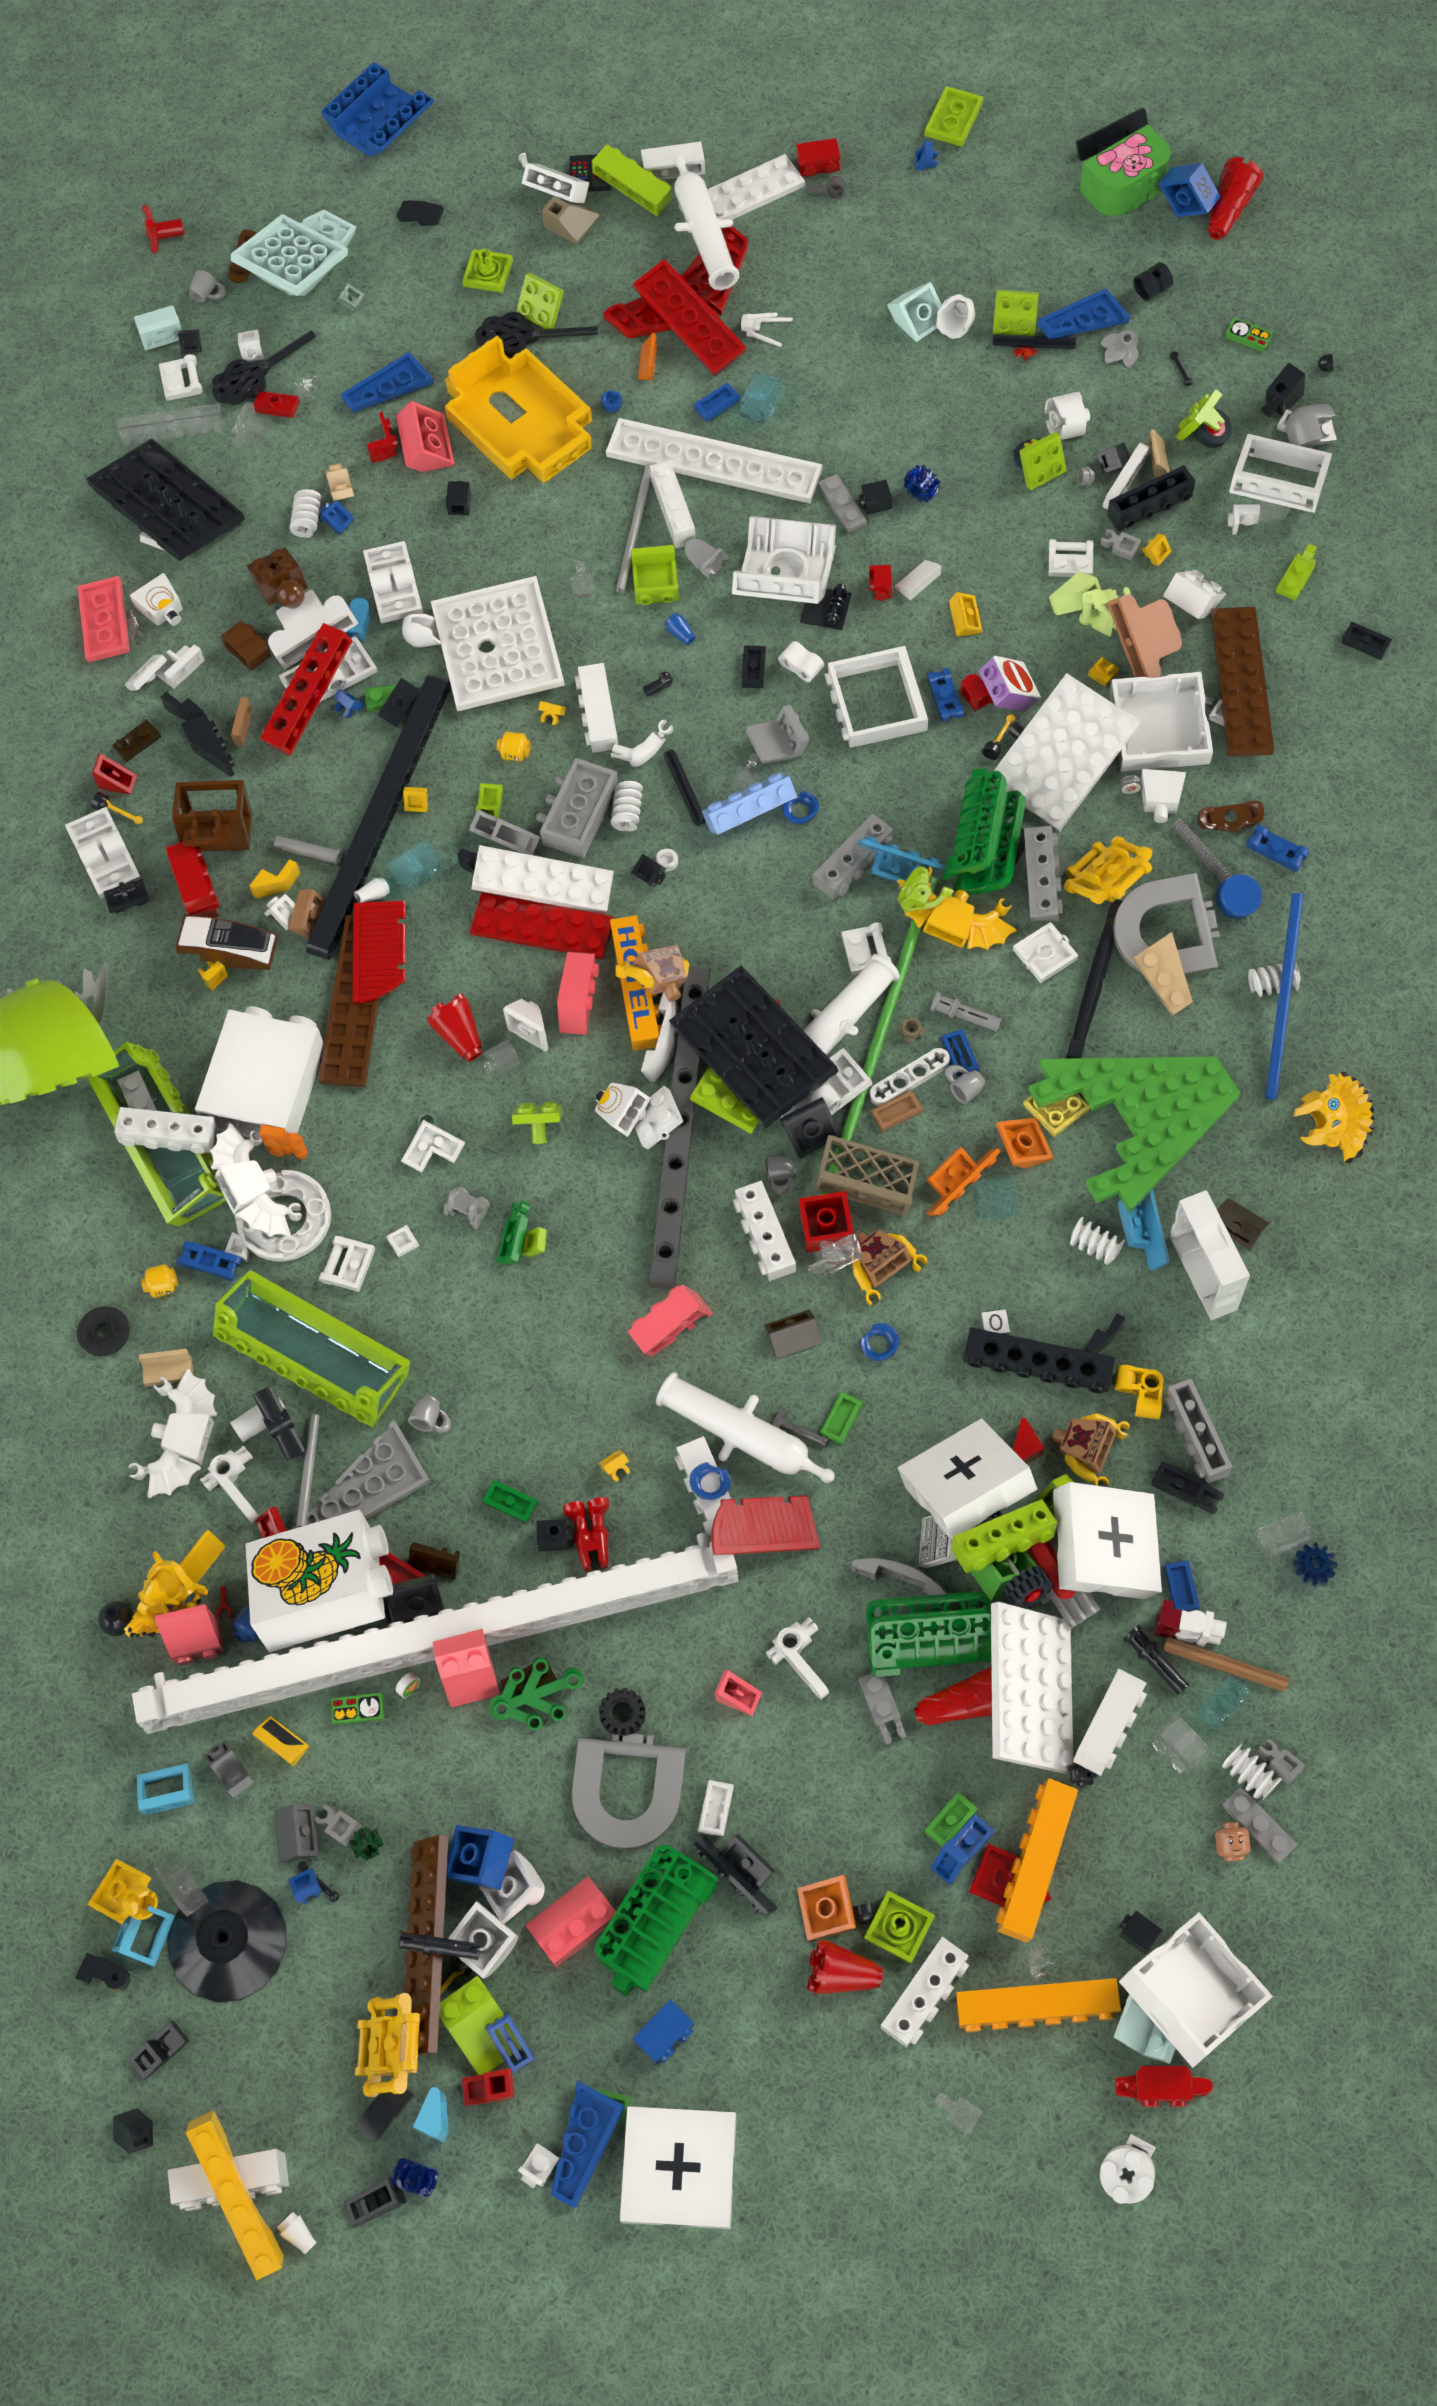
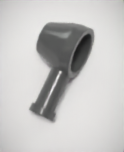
[807,176,846,199]

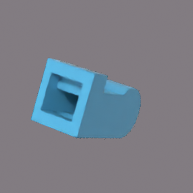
[345,598,371,642]

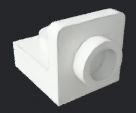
[238,330,263,362]
[1228,504,1261,535]
[264,894,295,931]
[518,2143,560,2189]

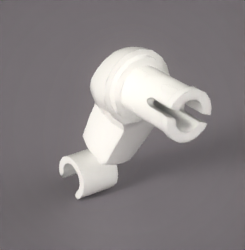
[611,720,673,767]

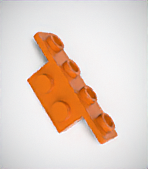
[926,1147,1001,1216]

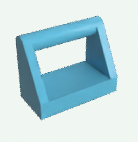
[137,1763,195,1815]
[111,1906,175,1967]
[413,2087,449,2143]

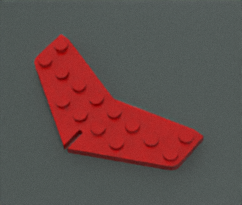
[603,226,748,338]

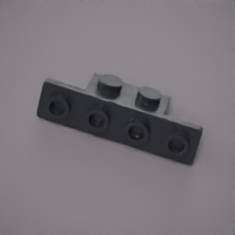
[1076,108,1148,161]
[692,1834,778,1916]

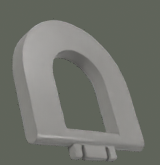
[1113,873,1220,975]
[572,1734,686,1850]

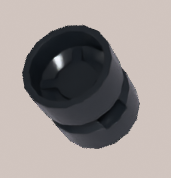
[1133,262,1173,301]

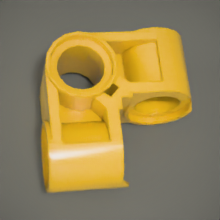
[1114,1365,1164,1420]

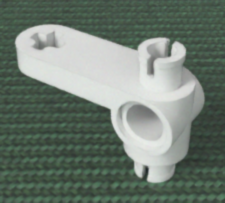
[200,1446,259,1523]
[765,1617,829,1699]

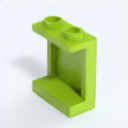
[631,545,679,605]

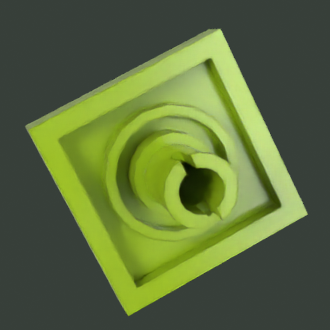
[462,249,513,293]
[516,273,564,329]
[993,289,1039,336]
[512,1102,563,1144]
[864,1890,935,1964]

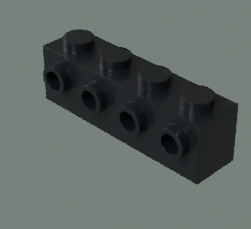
[1107,465,1196,531]

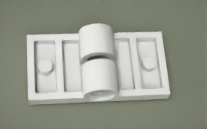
[363,541,423,623]
[279,636,378,702]
[65,807,141,899]
[779,1048,872,1119]

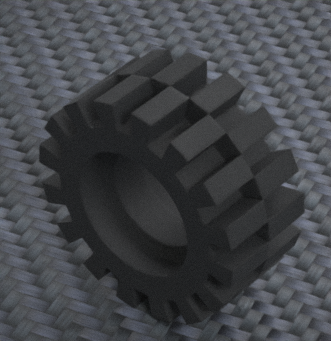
[599,1688,646,1738]

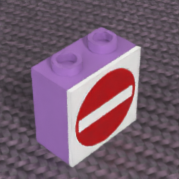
[979,656,1041,712]

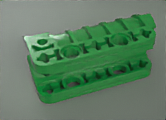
[942,769,1026,895]
[866,1592,992,1677]
[595,1845,719,1997]

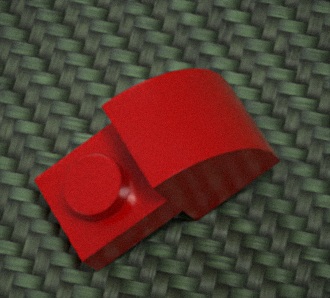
[462,2068,515,2107]

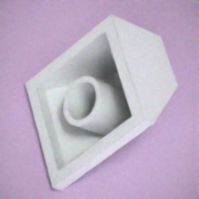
[503,999,548,1052]

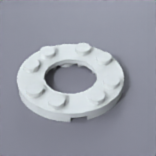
[235,1170,331,1262]

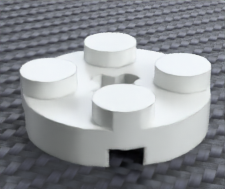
[1100,2145,1155,2204]

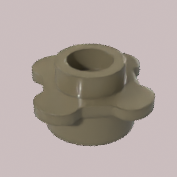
[898,1017,925,1043]

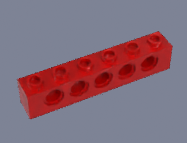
[260,623,353,756]

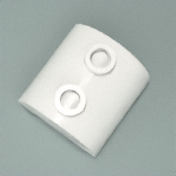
[448,1902,518,1979]

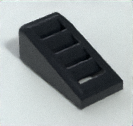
[343,2177,407,2228]

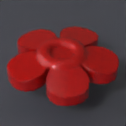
[1014,347,1037,361]

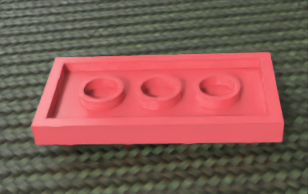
[78,576,130,663]

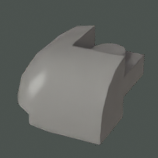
[1286,403,1337,448]

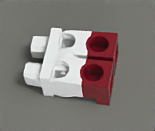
[1153,1599,1227,1648]

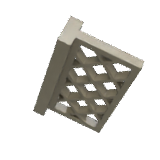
[814,1135,920,1216]

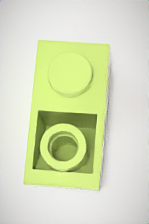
[1049,571,1101,615]

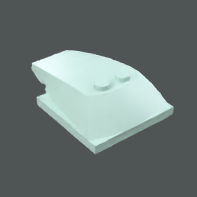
[230,210,356,296]

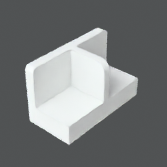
[156,644,205,689]

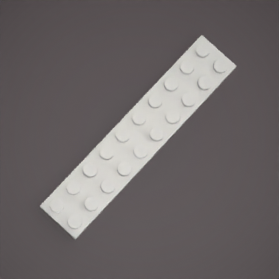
[606,418,822,504]

